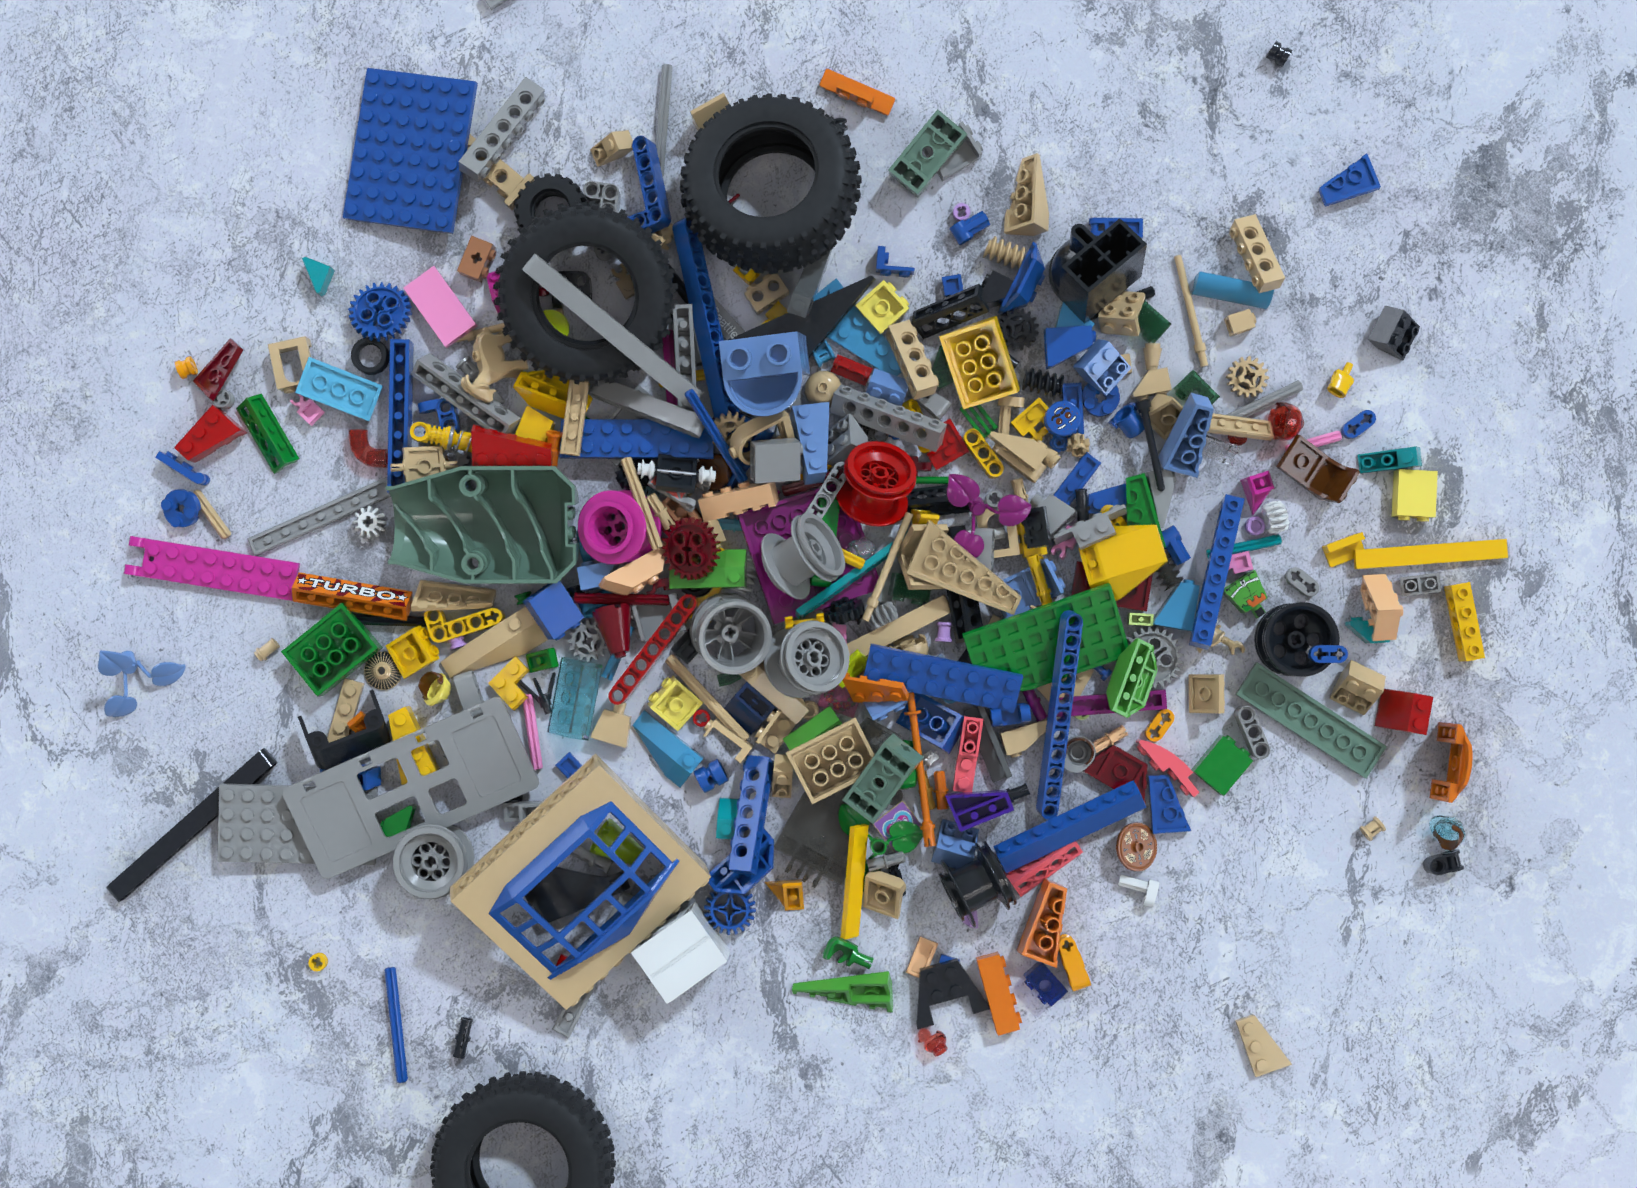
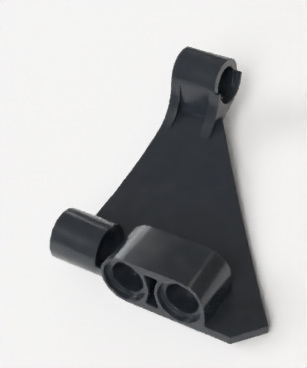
[525,867,630,923]

